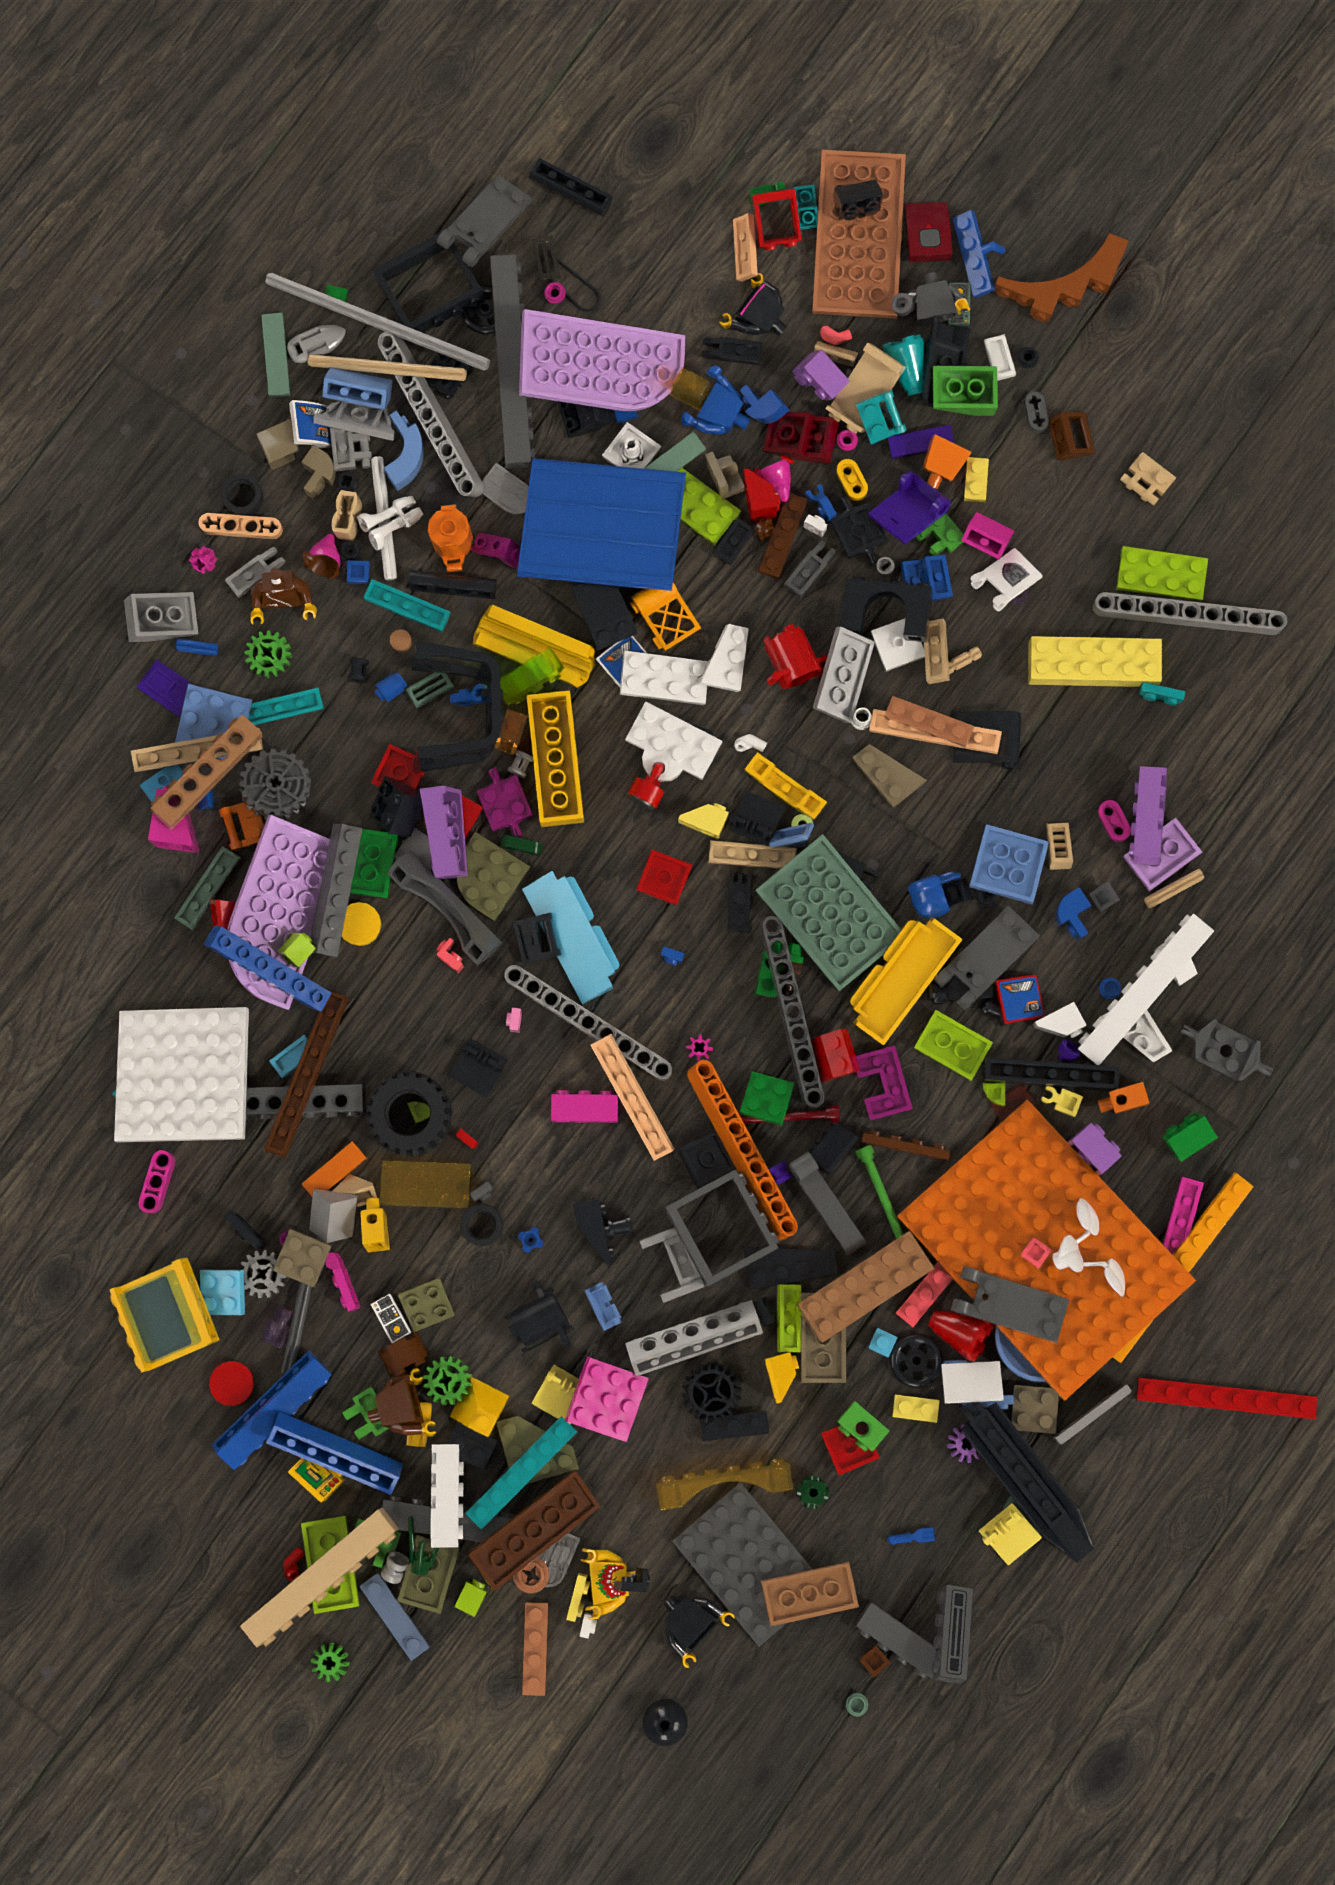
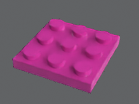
[564,1356,649,1442]

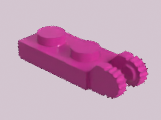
[326,1252,361,1311]

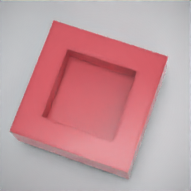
[1020,1237,1052,1269]

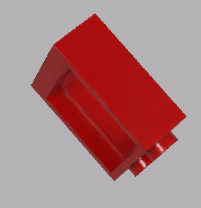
[751,188,802,251]

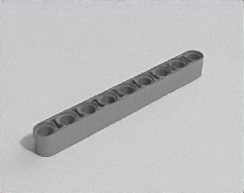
[378,332,484,497]
[1093,592,1287,635]
[505,965,672,1081]

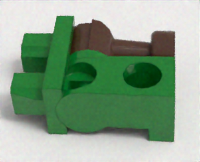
[754,941,804,998]

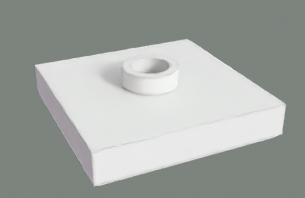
[871,618,925,672]

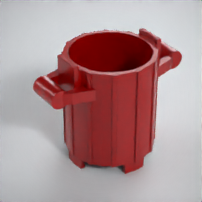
[763,624,828,690]

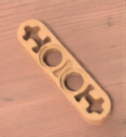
[199,513,283,539]

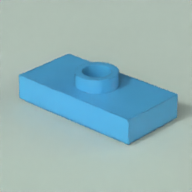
[140,765,183,802]

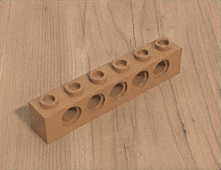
[151,715,262,830]

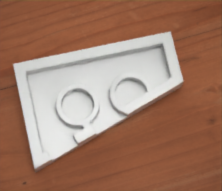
[698,624,748,692]
[1102,1010,1172,1062]

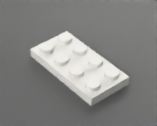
[620,651,708,705]

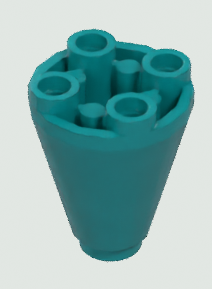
[882,335,925,396]

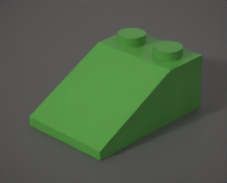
[933,366,998,416]

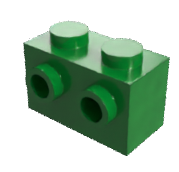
[1162,1112,1218,1162]

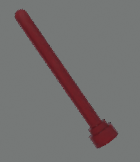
[740,1105,840,1124]

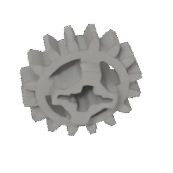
[241,1250,287,1298]

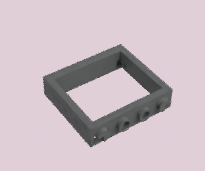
[664,1169,779,1288]

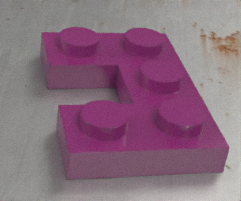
[856,1046,913,1121]

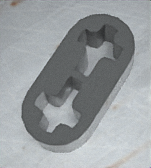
[1024,392,1049,433]

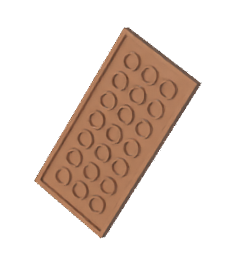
[812,150,906,319]

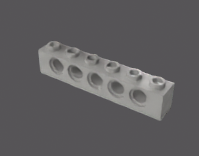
[625,1300,763,1376]

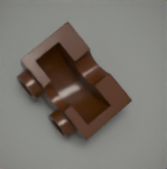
[378,1332,429,1377]

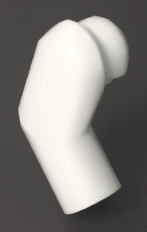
[734,734,767,752]

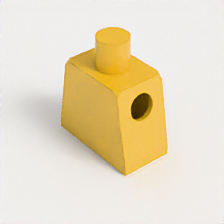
[361,1198,390,1253]

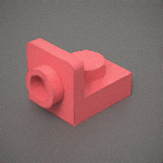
[437,938,464,974]

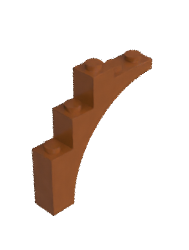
[993,233,1129,322]

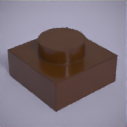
[859,1644,891,1677]

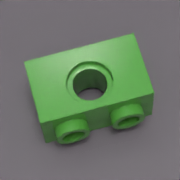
[837,1401,889,1452]

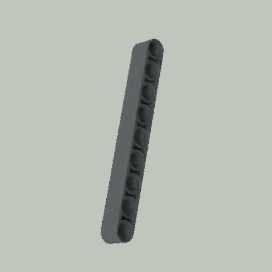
[760,916,824,1107]

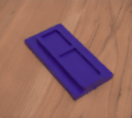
[136,659,192,718]

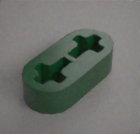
[500,835,542,856]

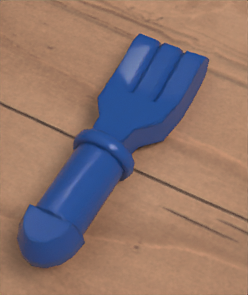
[887,1527,935,1545]

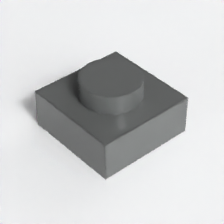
[1089,882,1120,912]
[470,1182,494,1203]

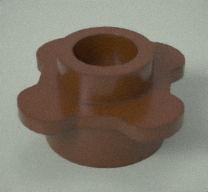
[755,518,774,541]

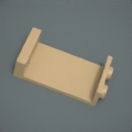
[825,343,906,434]

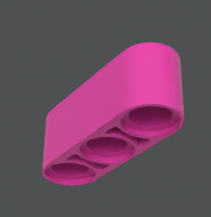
[139,1150,175,1214]

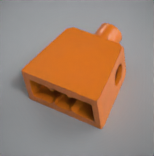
[923,434,971,489]
[1097,1082,1150,1114]

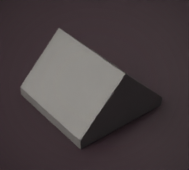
[309,1189,357,1243]

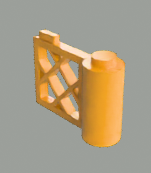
[629,583,701,651]

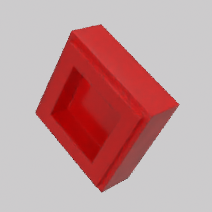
[456,1128,479,1149]

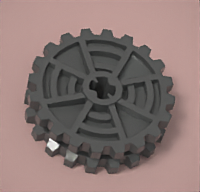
[239,749,311,820]

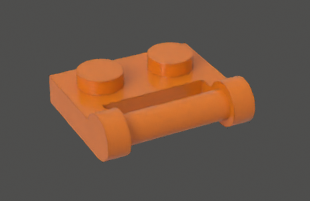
[219,802,265,851]

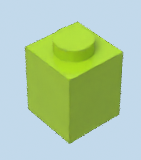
[277,933,316,968]
[455,1579,488,1617]

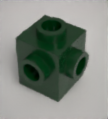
[796,1475,829,1509]

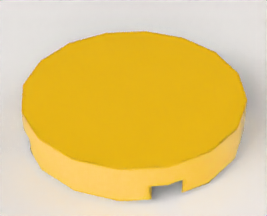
[341,902,382,946]

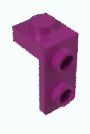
[471,532,521,569]

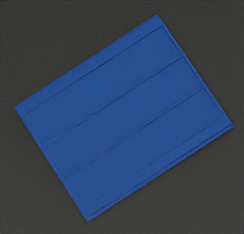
[517,458,686,591]

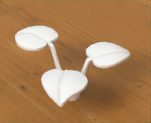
[1052,1198,1125,1297]

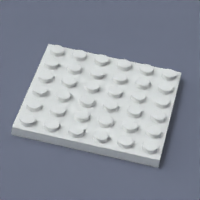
[114,1007,249,1142]

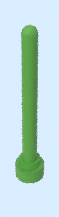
[855,1145,903,1239]

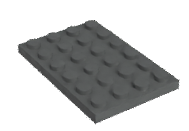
[672,1482,812,1647]

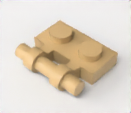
[1120,452,1176,506]

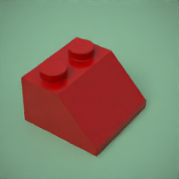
[743,469,781,523]
[811,1029,860,1084]

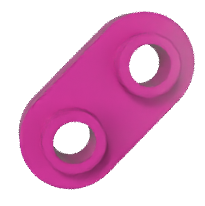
[1098,800,1131,842]

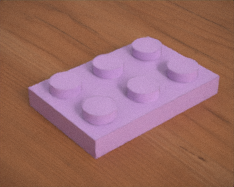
[1123,818,1202,891]

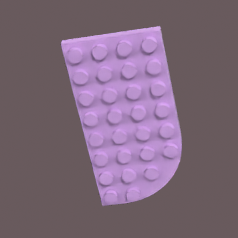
[519,309,685,411]
[227,815,330,1010]

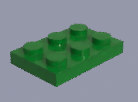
[350,829,398,899]

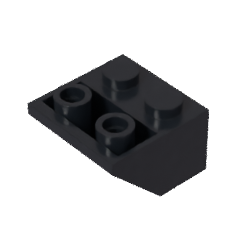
[833,179,883,221]
[557,401,614,438]
[370,776,423,837]

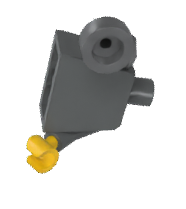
[891,272,970,327]

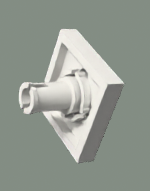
[602,422,662,469]

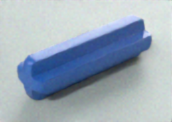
[176,639,219,656]

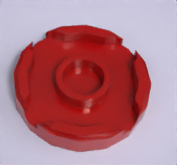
[209,1361,254,1406]

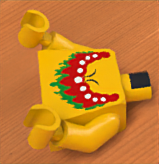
[581,1548,636,1620]

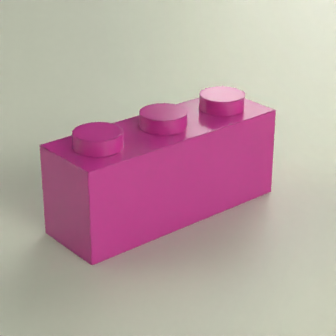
[551,1090,618,1123]

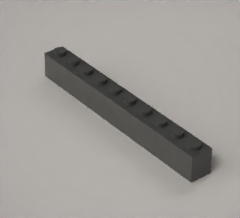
[490,254,535,469]

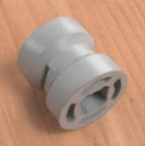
[380,1551,409,1584]

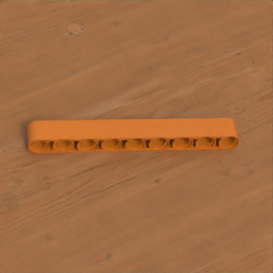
[687,1060,798,1241]

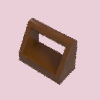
[1048,412,1095,461]

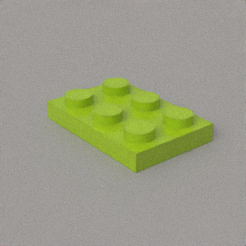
[914,1010,993,1081]

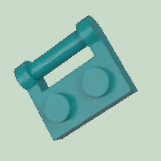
[855,390,907,444]

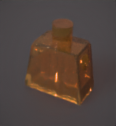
[494,709,528,755]

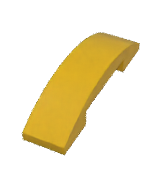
[744,752,827,820]

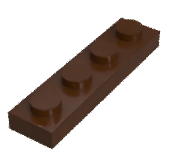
[759,493,808,580]
[860,1130,950,1161]

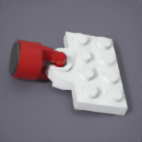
[625,701,722,810]

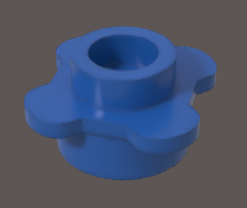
[518,1227,543,1253]

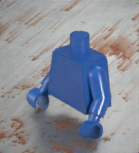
[681,366,751,435]

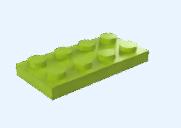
[677,468,741,546]
[1116,546,1208,602]
[301,1515,360,1614]

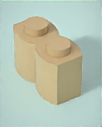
[332,490,362,541]

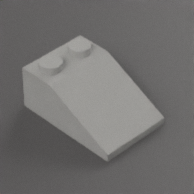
[124,592,199,642]

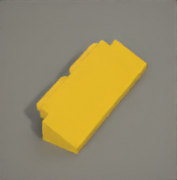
[850,917,962,1045]

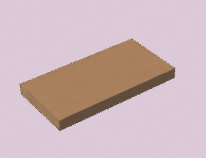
[761,1561,859,1626]

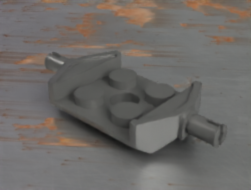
[1181,1019,1274,1082]

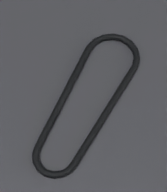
[536,253,601,312]

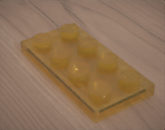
[380,1161,471,1209]

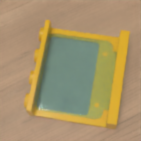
[109,1258,219,1373]

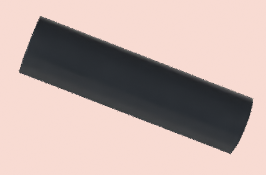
[529,158,613,217]
[409,570,497,599]

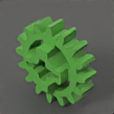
[244,630,292,678]
[423,1356,472,1405]

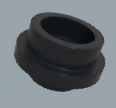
[1017,347,1039,368]

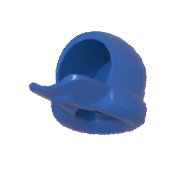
[908,872,961,919]

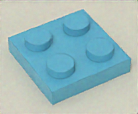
[200,1270,245,1315]

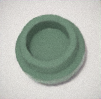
[846,1693,868,1716]

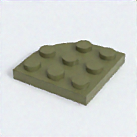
[457,832,530,922]

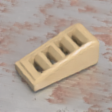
[1046,823,1073,870]

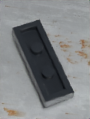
[700,1411,769,1441]

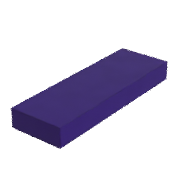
[887,425,955,459]

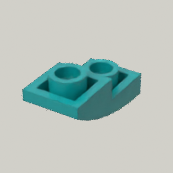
[793,185,818,230]

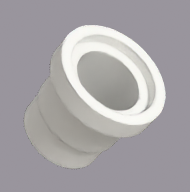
[851,708,872,730]

